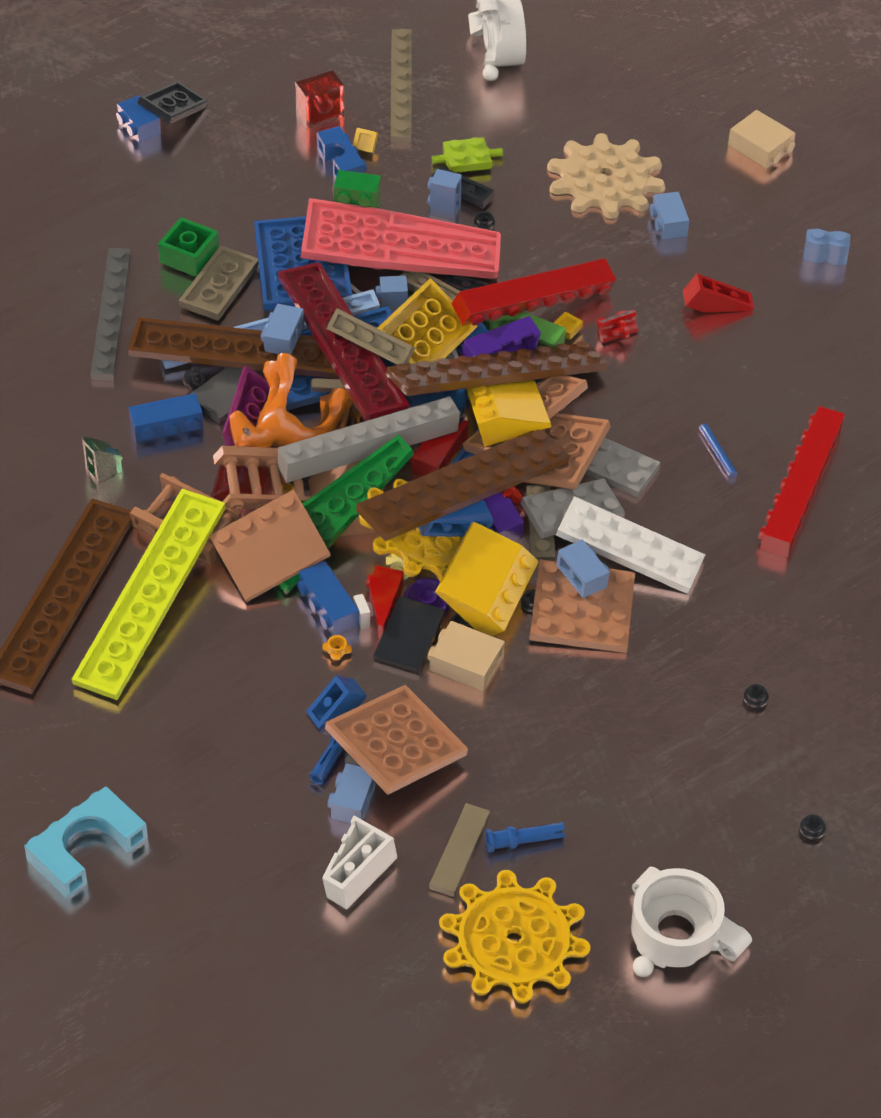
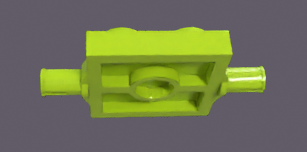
[431,137,503,173]

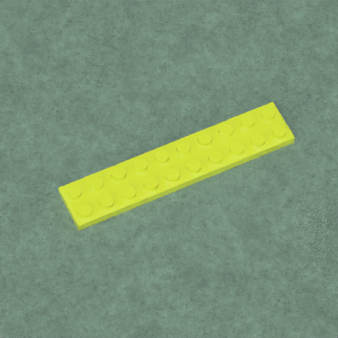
[72,489,226,700]

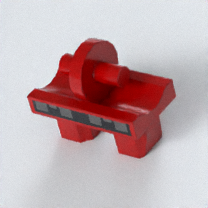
[596,309,638,343]

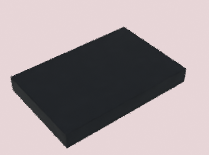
[137,81,209,124]
[373,596,445,674]

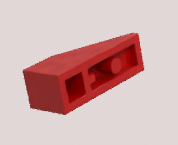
[683,273,755,313]
[410,420,469,477]
[366,565,404,641]

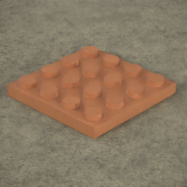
[525,413,611,490]
[529,559,635,653]
[325,685,468,795]

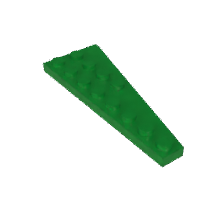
[278,434,414,594]

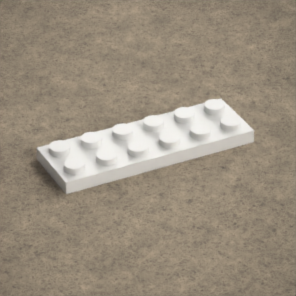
[556,496,705,594]

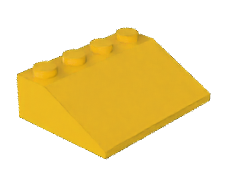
[377,278,478,365]
[466,380,552,447]
[435,522,539,636]

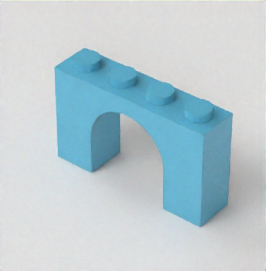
[24,786,148,899]

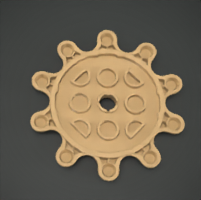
[547,133,665,219]

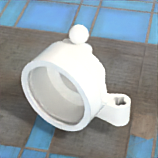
[468,0,526,81]
[631,867,752,977]

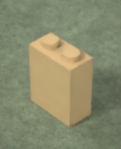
[728,110,795,169]
[427,621,505,691]

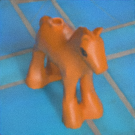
[229,353,351,448]

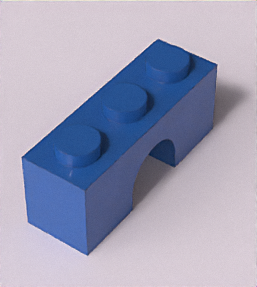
[317,126,367,178]

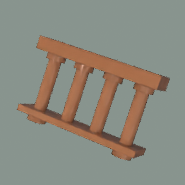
[213,446,311,511]
[130,473,242,565]

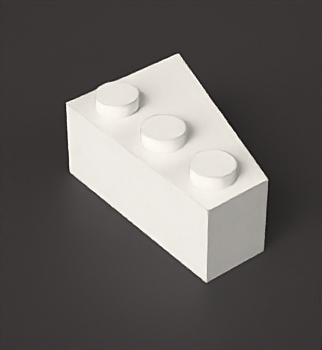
[322,816,397,909]

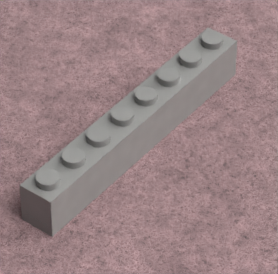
[277,396,460,483]

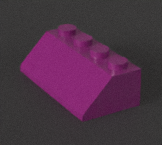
[222,366,270,469]

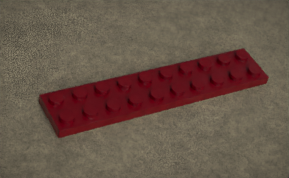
[278,262,409,421]

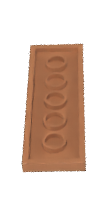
[463,375,588,454]

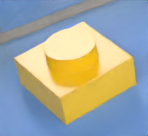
[353,128,378,154]
[554,311,583,340]

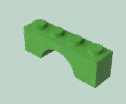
[482,312,566,349]

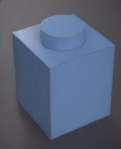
[376,276,408,308]

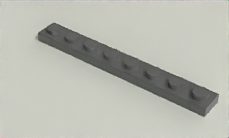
[90,248,131,381]

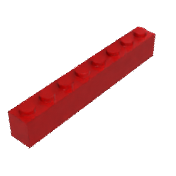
[451,258,617,326]
[758,406,845,558]

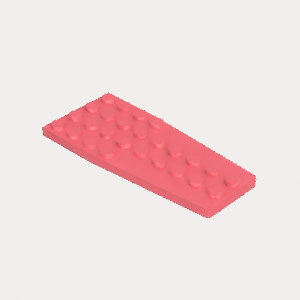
[301,198,501,279]

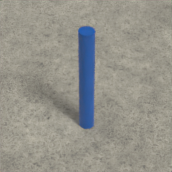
[699,423,738,478]

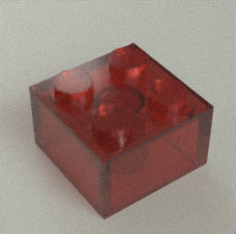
[295,70,344,129]

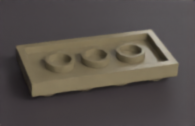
[179,245,259,320]

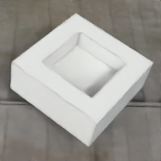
[353,594,373,629]

